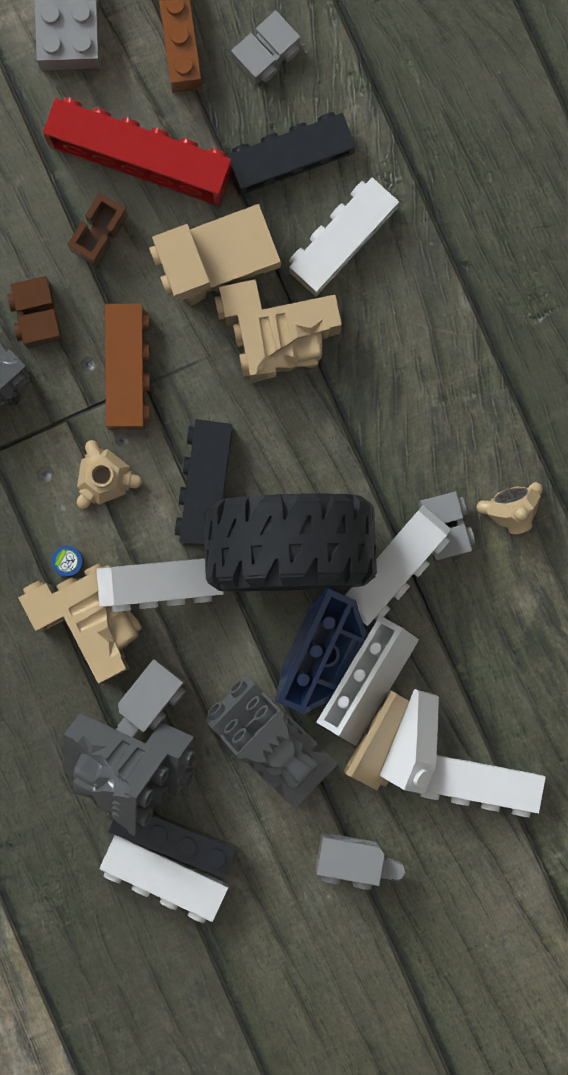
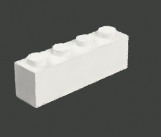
[289,178,399,296]
[345,505,451,626]
[96,558,223,612]
[317,616,419,746]
[420,755,545,818]
[99,835,229,923]

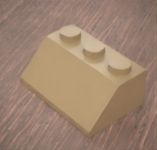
[344,690,409,790]

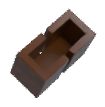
[67,192,128,267]
[7,276,63,348]

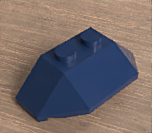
[275,588,367,714]

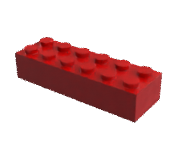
[43,97,232,207]

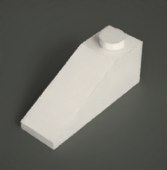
[380,689,439,794]

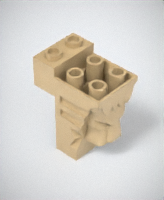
[149,204,281,307]
[215,279,342,383]
[18,563,142,683]

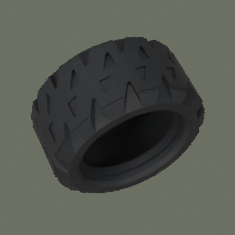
[204,493,377,592]

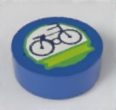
[51,546,83,577]

